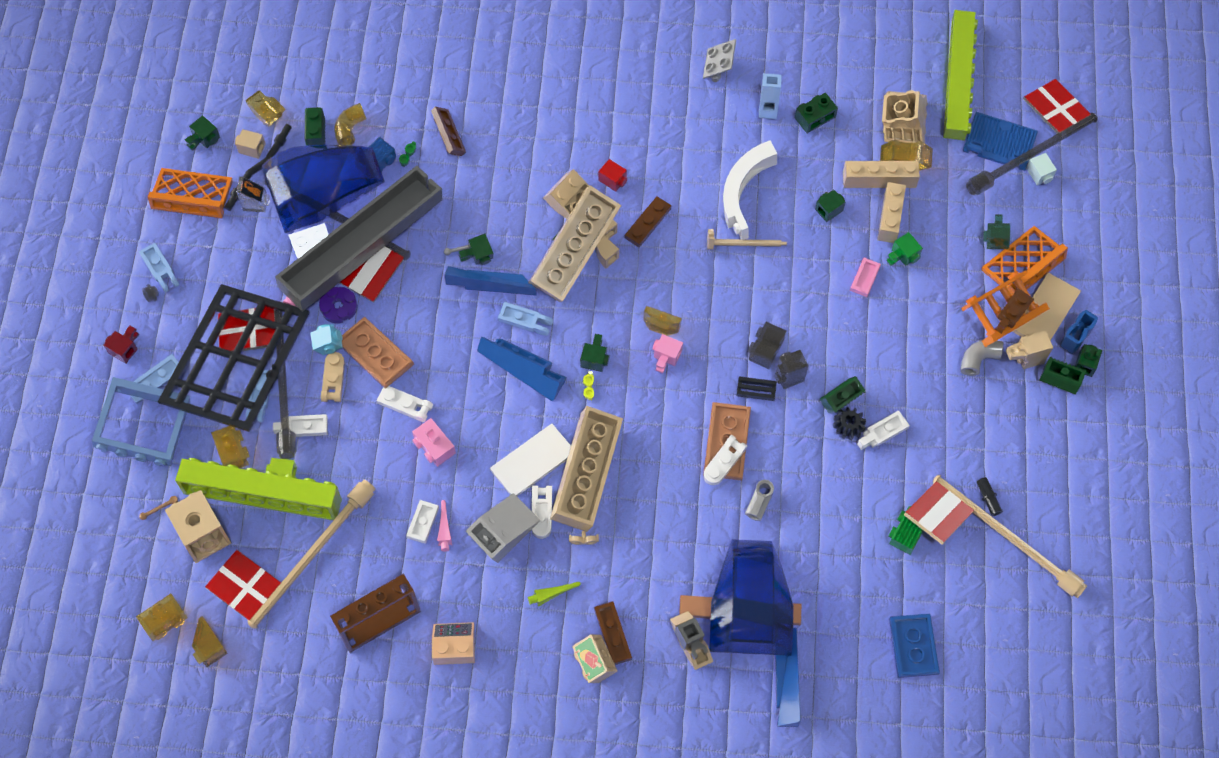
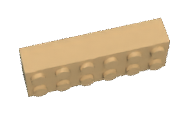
[528,185,621,302]
[550,406,623,532]

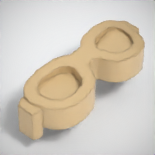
[569,531,599,545]

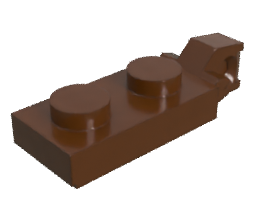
[995,288,1034,334]

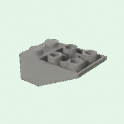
[466,493,540,563]

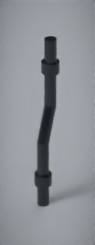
[224,124,292,211]

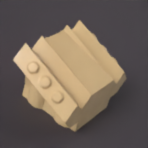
[882,90,928,146]

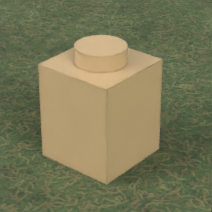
[235,129,266,159]

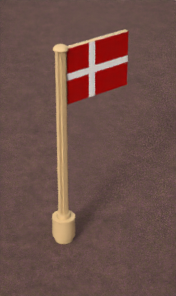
[205,479,376,629]

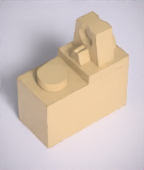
[1006,331,1053,369]

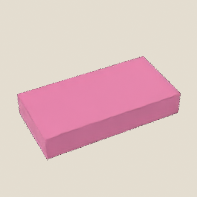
[850,258,881,297]

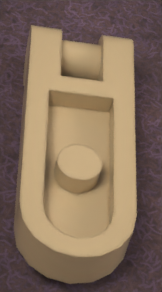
[321,352,345,402]

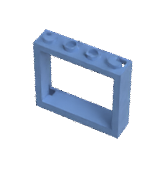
[92,377,190,466]

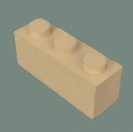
[877,182,906,243]

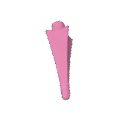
[437,500,452,552]

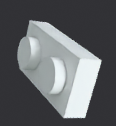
[406,500,439,544]

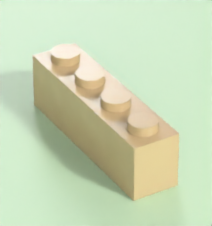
[843,161,920,188]

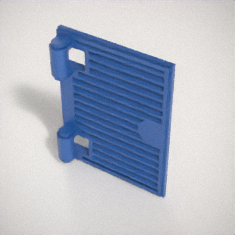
[963,112,1038,171]

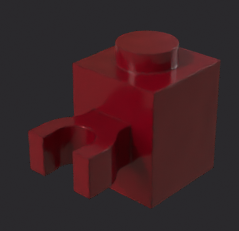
[103,325,139,364]

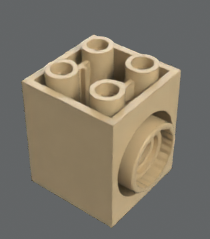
[165,490,231,563]

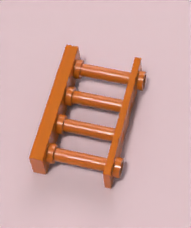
[961,270,1050,347]

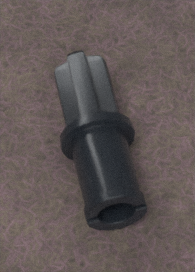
[977,477,1003,517]

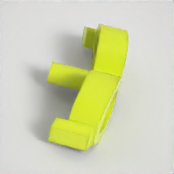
[583,371,594,400]

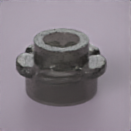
[142,284,159,302]

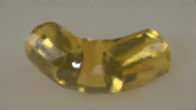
[334,103,366,147]

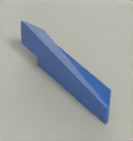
[445,266,537,296]
[477,337,567,401]
[775,628,801,727]

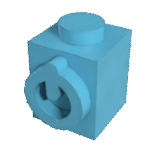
[311,324,343,355]

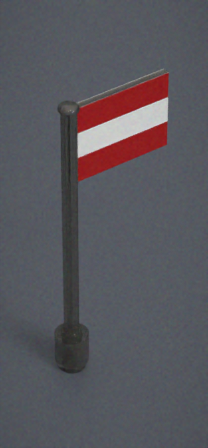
[265,172,411,303]

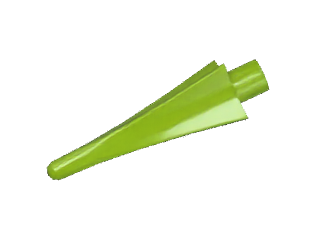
[527,582,581,607]

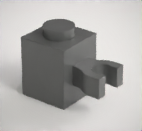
[675,617,709,660]

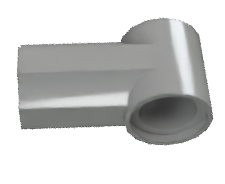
[745,480,774,521]

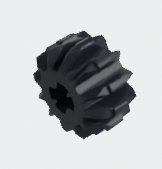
[833,407,866,440]

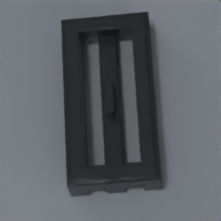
[736,376,777,401]

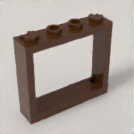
[330,573,421,653]

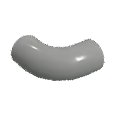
[961,340,1003,376]

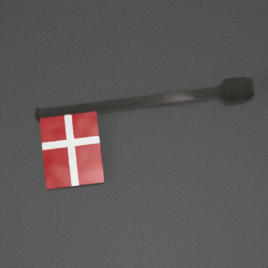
[966,79,1098,195]
[218,301,297,459]

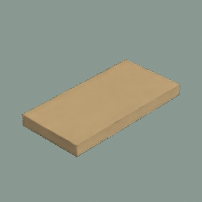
[1012,273,1081,341]

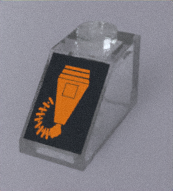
[236,176,270,212]

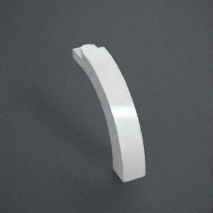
[723,140,777,240]

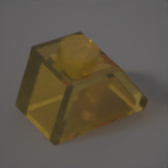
[192,616,228,667]

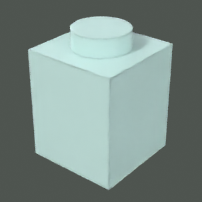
[1026,153,1057,185]

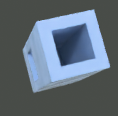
[759,73,781,119]

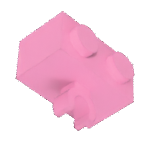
[412,418,456,467]

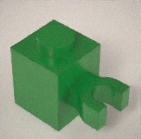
[886,232,923,266]

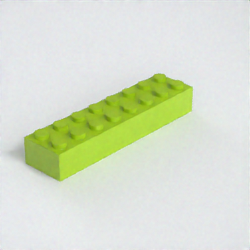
[175,458,342,521]

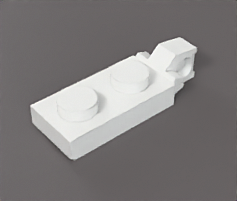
[857,411,910,450]
[273,414,328,437]

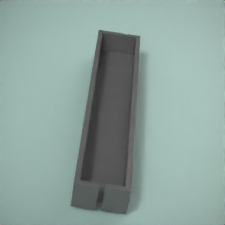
[275,166,443,312]

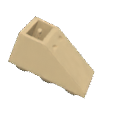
[543,169,589,219]

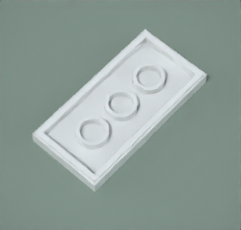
[490,424,571,496]

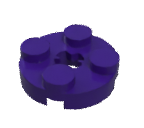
[319,287,358,324]

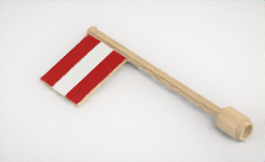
[904,475,1087,598]

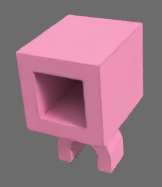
[652,334,683,373]

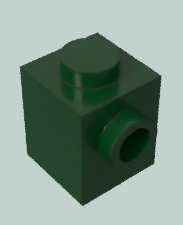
[815,189,846,222]

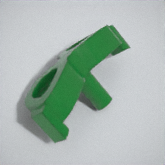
[399,141,416,167]

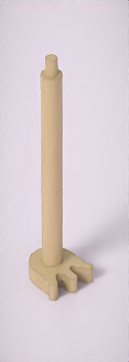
[707,229,787,249]

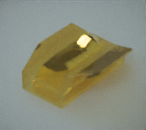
[245,90,286,127]
[643,306,682,336]

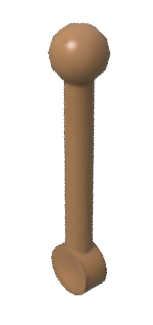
[139,496,178,520]

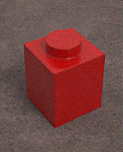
[598,159,627,192]

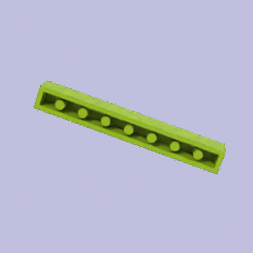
[943,10,978,141]

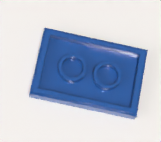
[889,614,940,678]

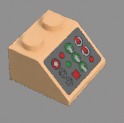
[432,622,475,665]

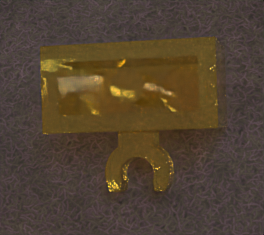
[211,426,250,468]
[136,593,188,641]

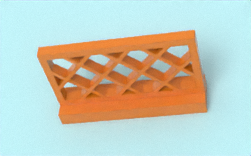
[148,168,233,218]
[982,226,1068,296]

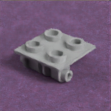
[703,39,736,82]

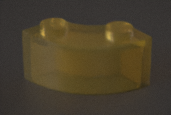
[880,139,933,171]

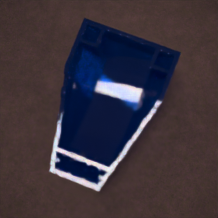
[262,145,385,233]
[709,539,794,656]

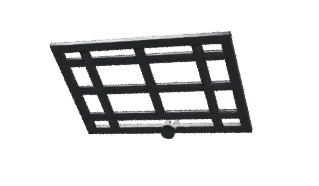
[158,284,310,432]

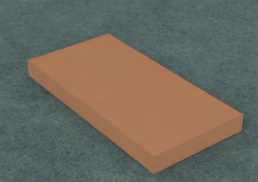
[342,317,414,389]
[703,402,751,481]

